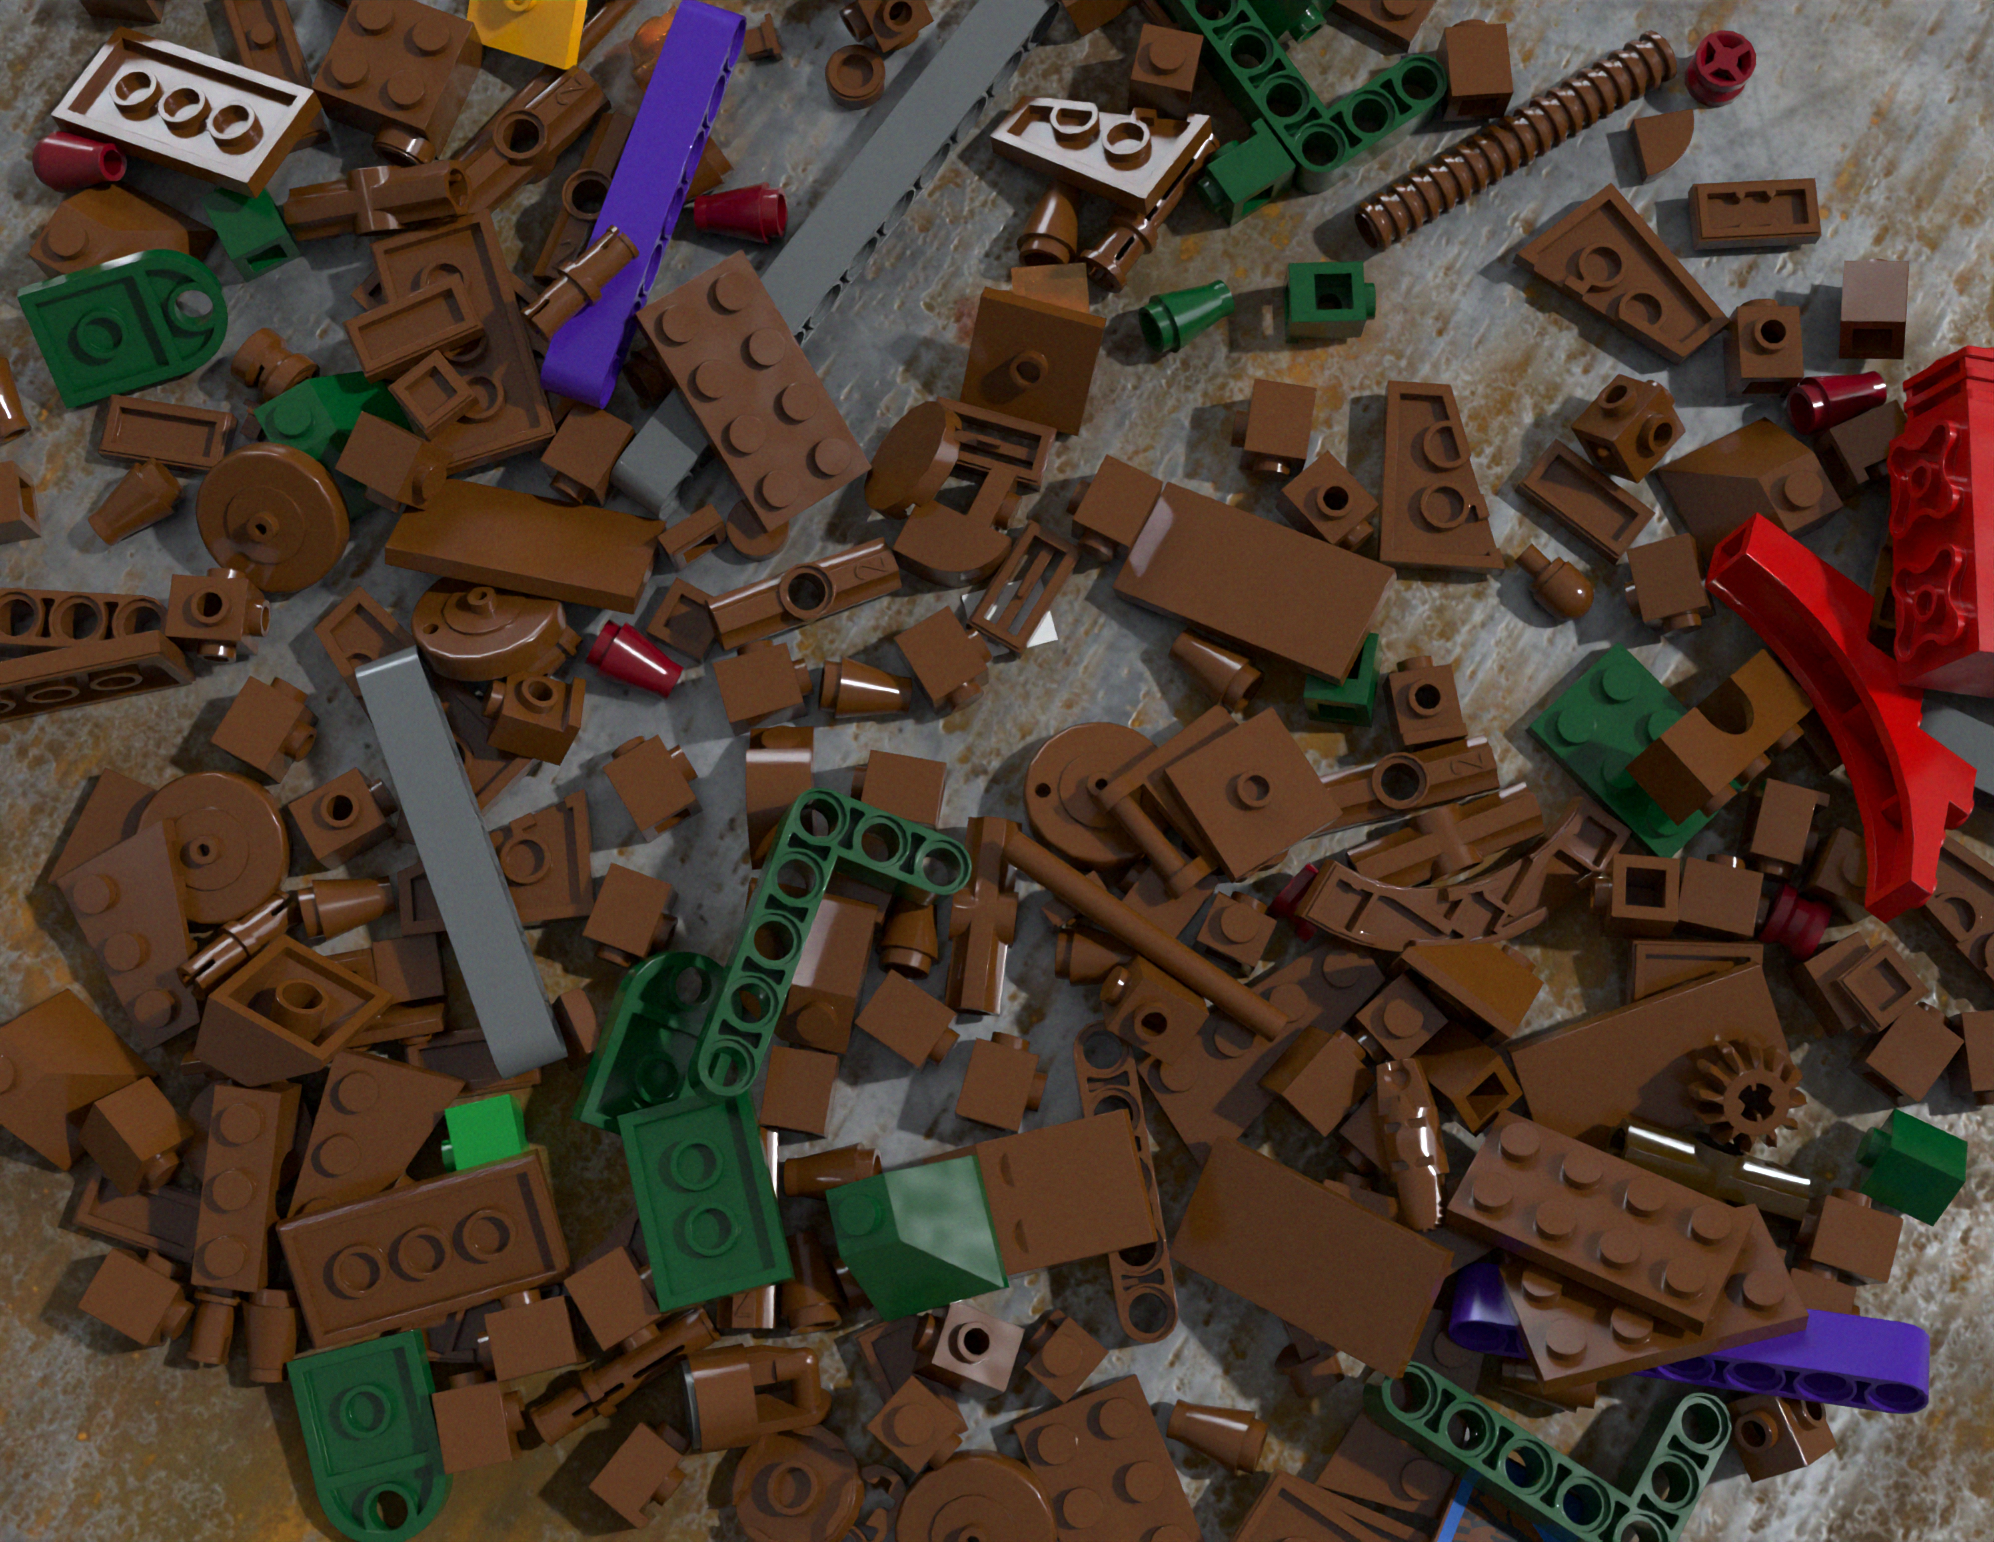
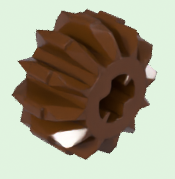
[1688,1037,1808,1153]

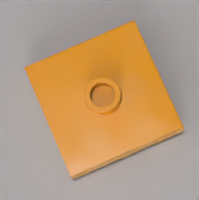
[466,0,588,69]

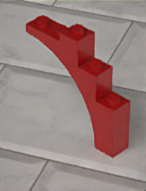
[1704,512,1977,924]

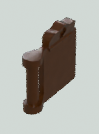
[1092,705,1289,900]

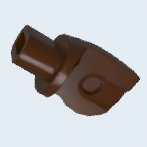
[1274,1317,1345,1398]

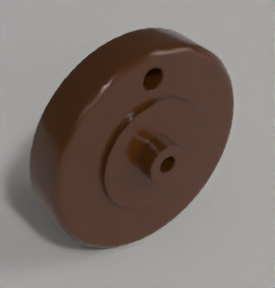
[196,442,350,594]
[410,577,567,681]
[1022,722,1171,873]
[134,770,293,926]
[895,1449,1058,1542]

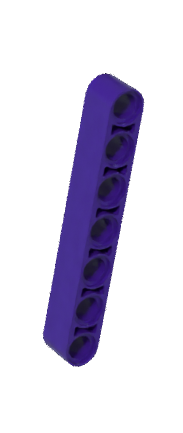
[540,0,747,409]
[1448,1263,1930,1414]

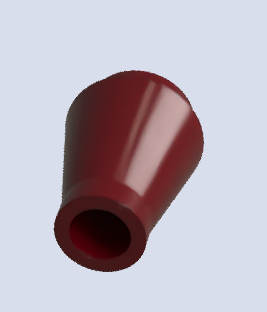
[32,131,127,193]
[694,182,788,244]
[1787,371,1887,437]
[585,619,684,700]

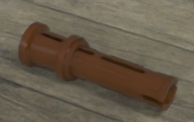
[1077,134,1221,294]

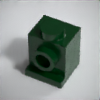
[1195,118,1296,228]
[1283,261,1376,344]
[1303,632,1383,728]

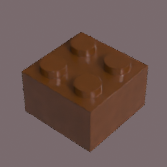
[311,0,487,160]

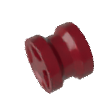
[1685,30,1756,107]
[1267,862,1319,944]
[1754,882,1833,962]

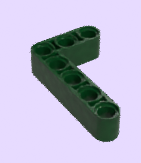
[1156,0,1448,194]
[687,787,972,1104]
[1363,1361,1732,1542]

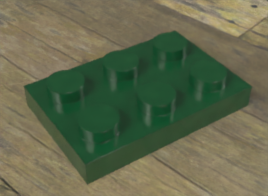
[1525,641,1755,858]
[617,1085,796,1314]

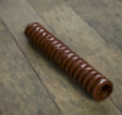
[1354,30,1677,253]

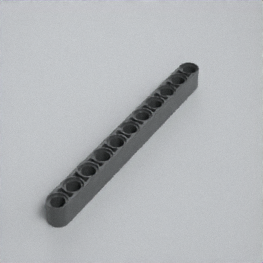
[609,0,1060,520]

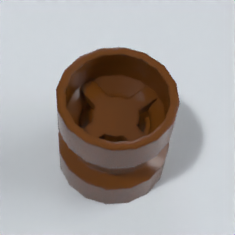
[230,328,320,403]

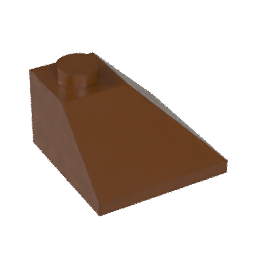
[28,180,219,304]
[1654,417,1844,570]
[739,877,879,1054]
[193,934,394,1088]
[1384,943,1544,1049]
[0,988,161,1172]

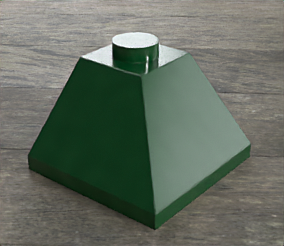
[253,371,415,524]
[825,1155,1010,1322]

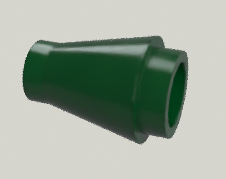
[1138,280,1235,353]

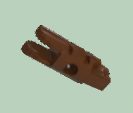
[1376,1058,1450,1232]

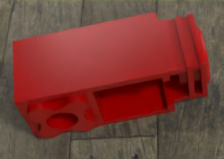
[1887,345,1994,698]

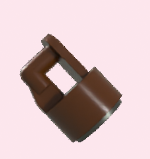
[679,1343,833,1454]

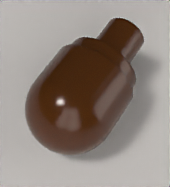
[1514,543,1594,621]

